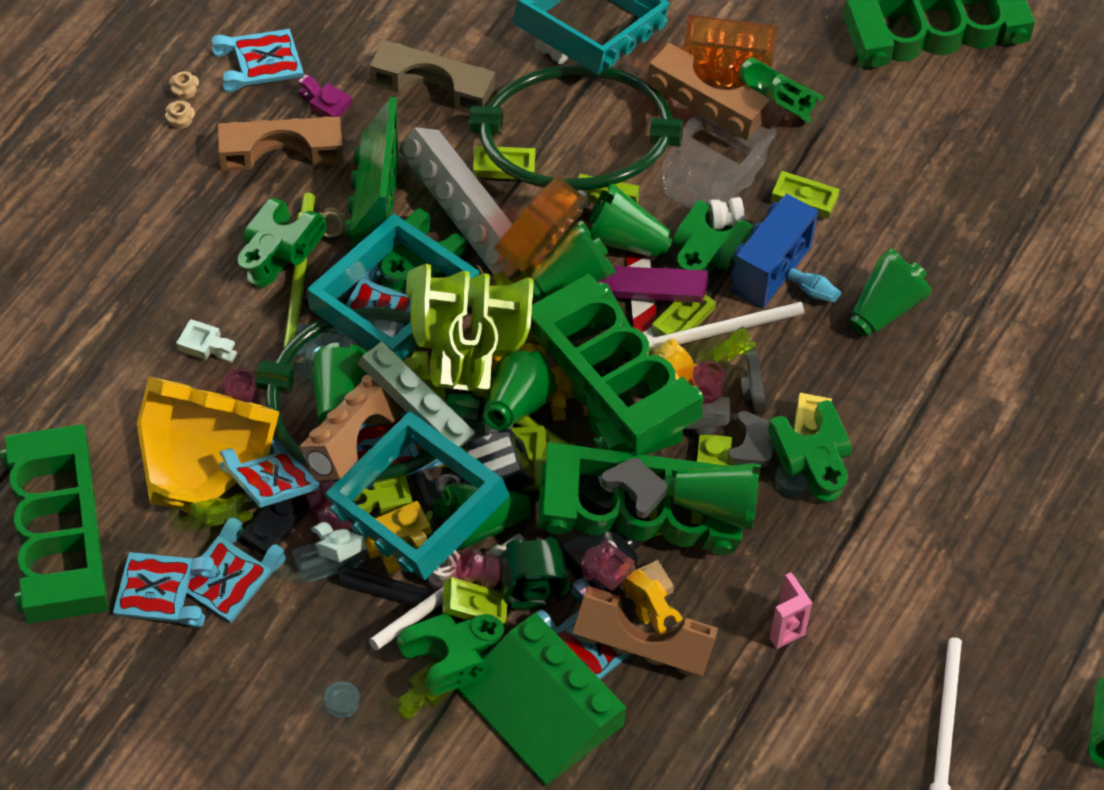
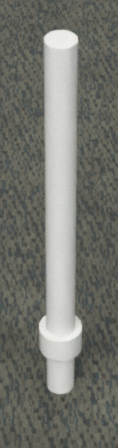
[646,302,804,355]
[369,534,525,650]
[929,638,962,790]

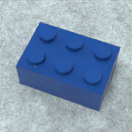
[731,193,818,309]

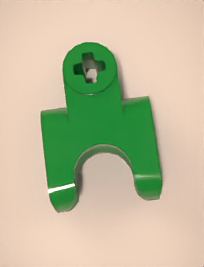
[738,58,825,123]
[238,198,326,288]
[672,200,753,277]
[381,208,469,295]
[768,400,852,503]
[396,614,504,696]

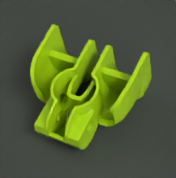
[406,264,534,392]

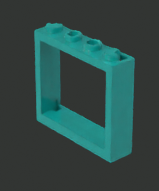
[512,0,670,75]
[307,214,479,361]
[325,411,509,580]

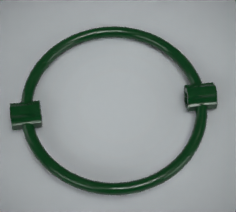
[469,64,683,191]
[256,307,483,482]

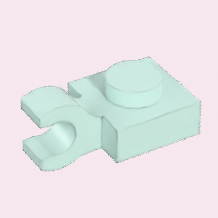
[176,319,237,363]
[311,522,367,562]

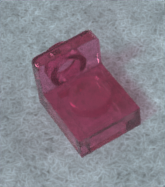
[582,539,635,591]

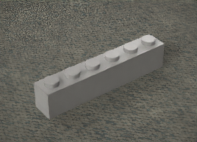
[398,127,537,279]

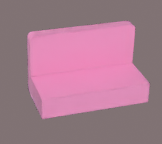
[769,572,812,649]

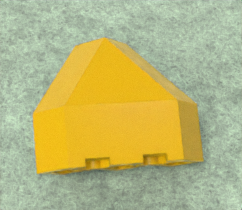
[137,377,279,516]

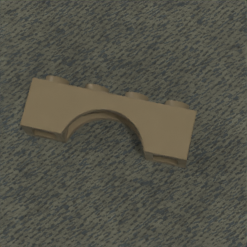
[370,40,495,114]

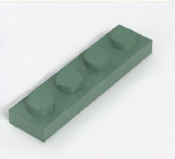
[357,342,475,448]

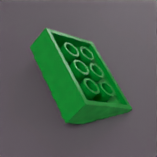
[345,97,399,250]
[457,612,626,787]

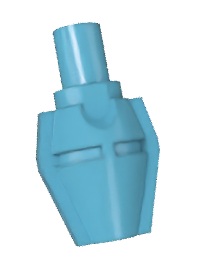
[788,268,841,302]

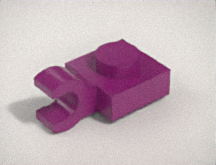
[298,74,352,117]

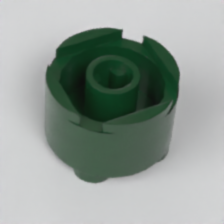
[496,538,570,610]

